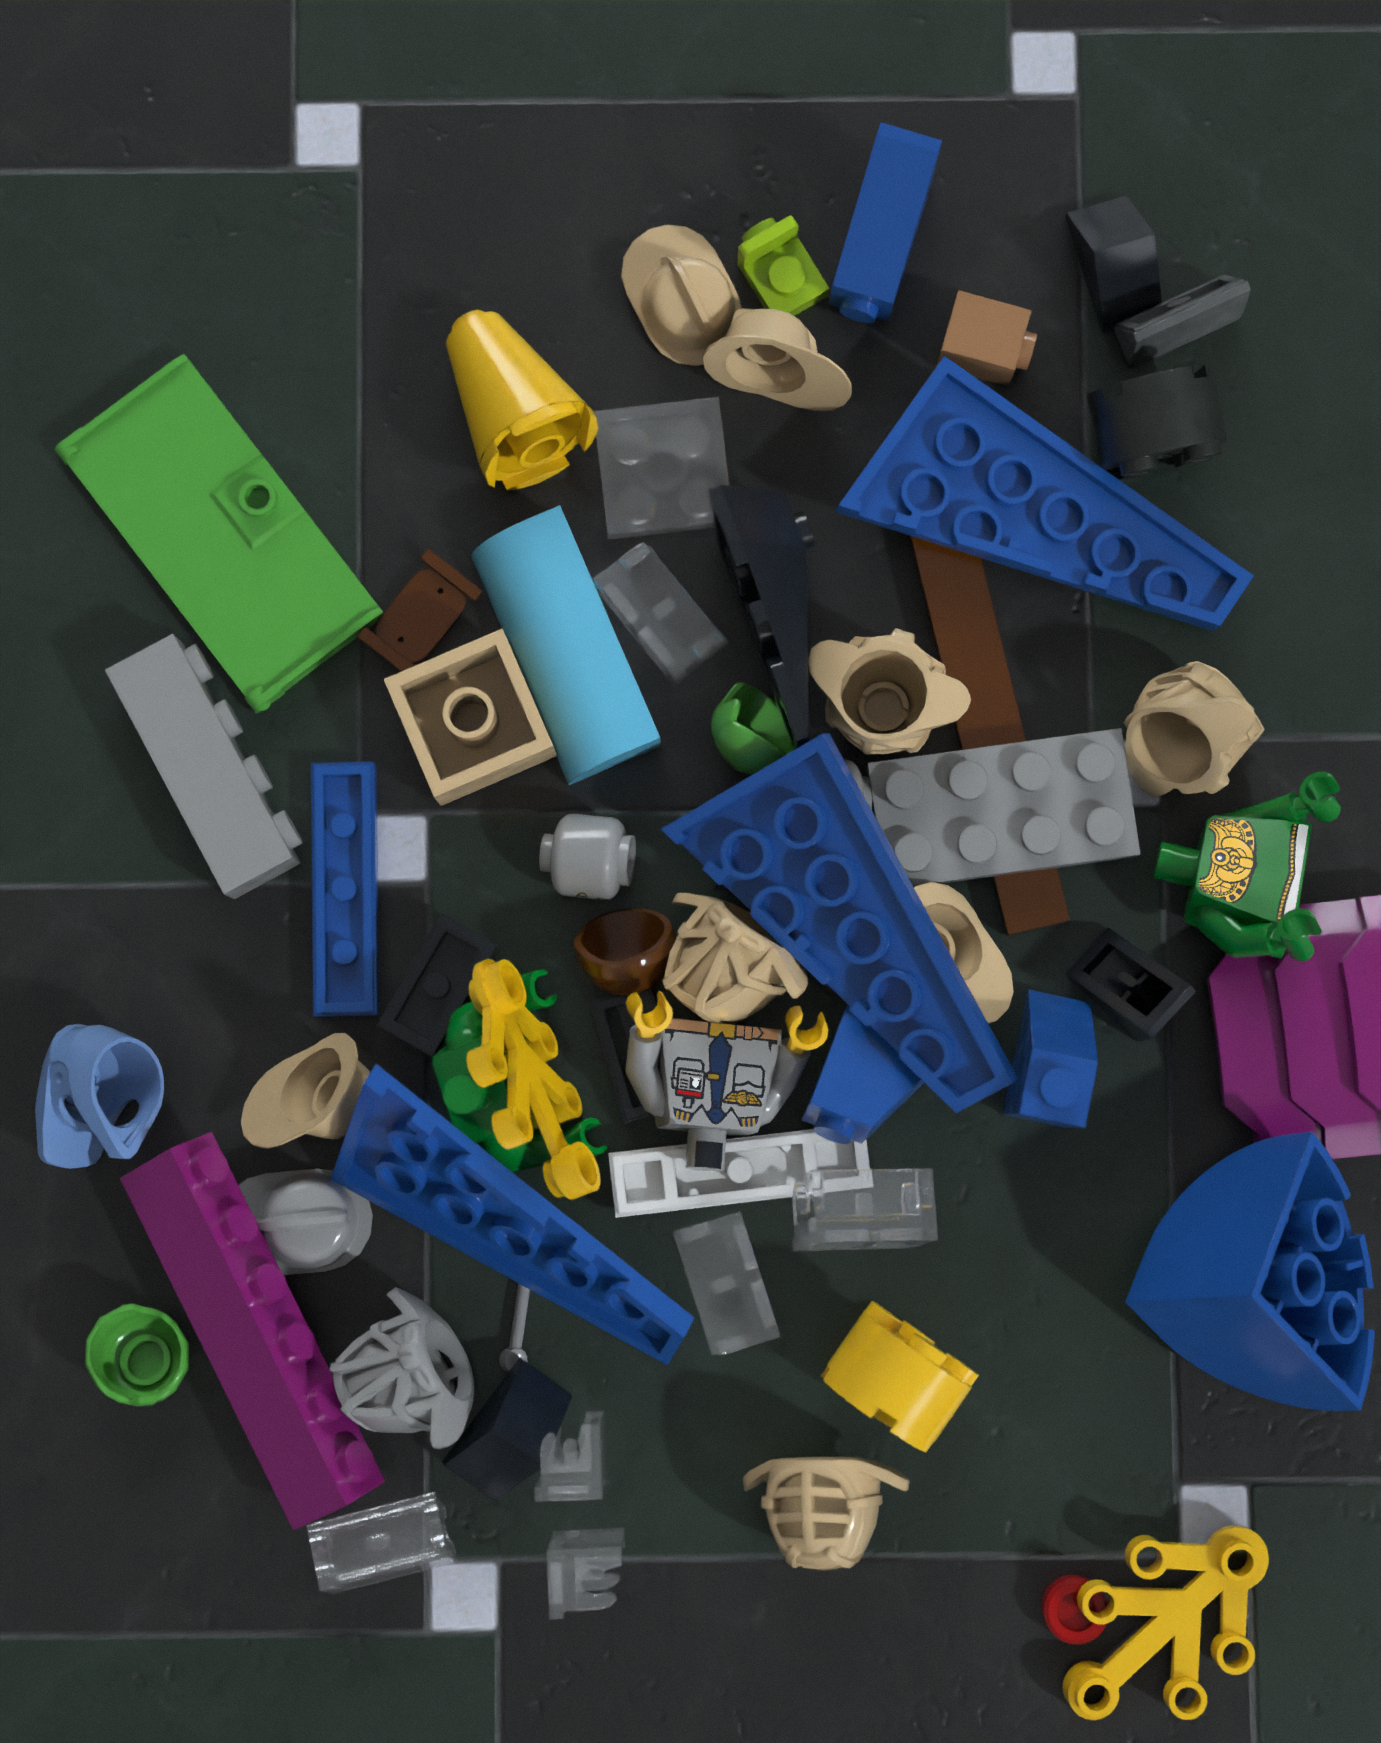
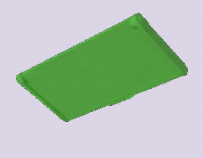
[55,354,384,713]

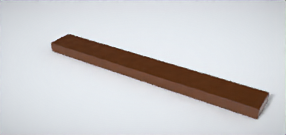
[908,535,1070,936]

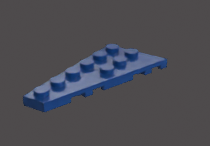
[834,356,1254,631]
[661,733,1019,1113]

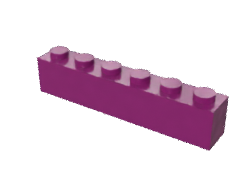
[120,1132,385,1530]

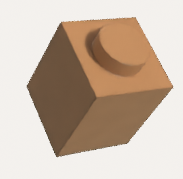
[936,290,1037,387]

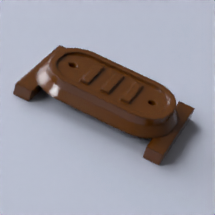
[357,549,483,671]

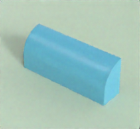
[471,505,661,785]

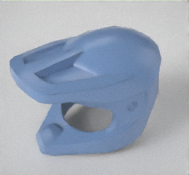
[35,1024,164,1169]

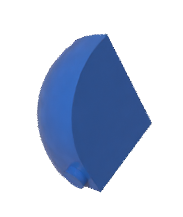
[1125,1132,1375,1411]

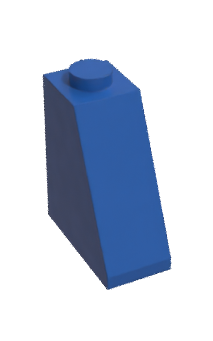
[829,122,942,323]
[1002,990,1098,1128]
[802,1002,924,1144]

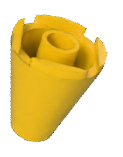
[446,310,599,490]

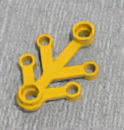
[467,959,600,1200]
[1062,1525,1269,1720]

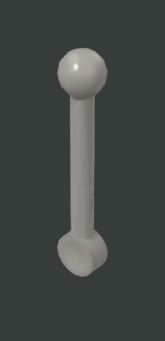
[499,1283,530,1372]

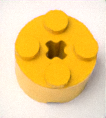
[821,1301,979,1453]

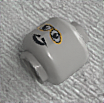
[539,814,636,900]

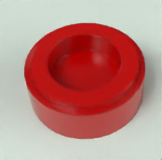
[1041,1575,1108,1644]

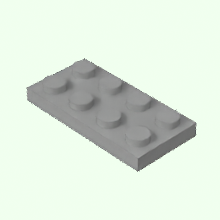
[867,728,1141,887]

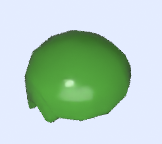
[711,682,794,776]
[85,1303,189,1406]

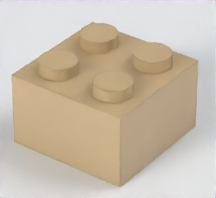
[384,628,557,806]

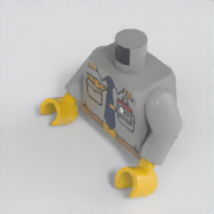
[626,991,828,1171]

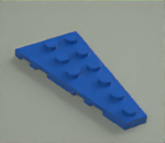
[331,1064,695,1365]

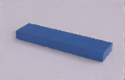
[311,762,379,1017]

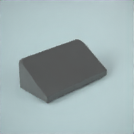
[1114,275,1251,368]

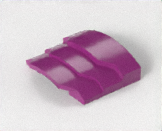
[1207,895,1381,1159]

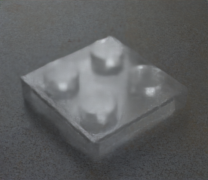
[594,397,729,540]

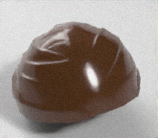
[574,908,676,996]

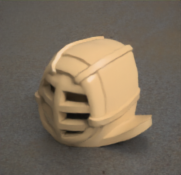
[808,628,971,754]
[1124,661,1265,797]
[662,893,808,1025]
[743,1456,909,1570]

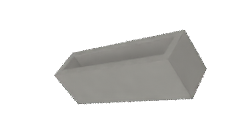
[105,634,302,899]

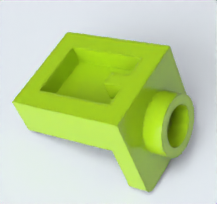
[737,215,830,316]

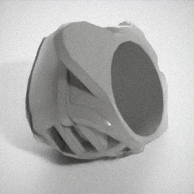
[329,1287,474,1449]

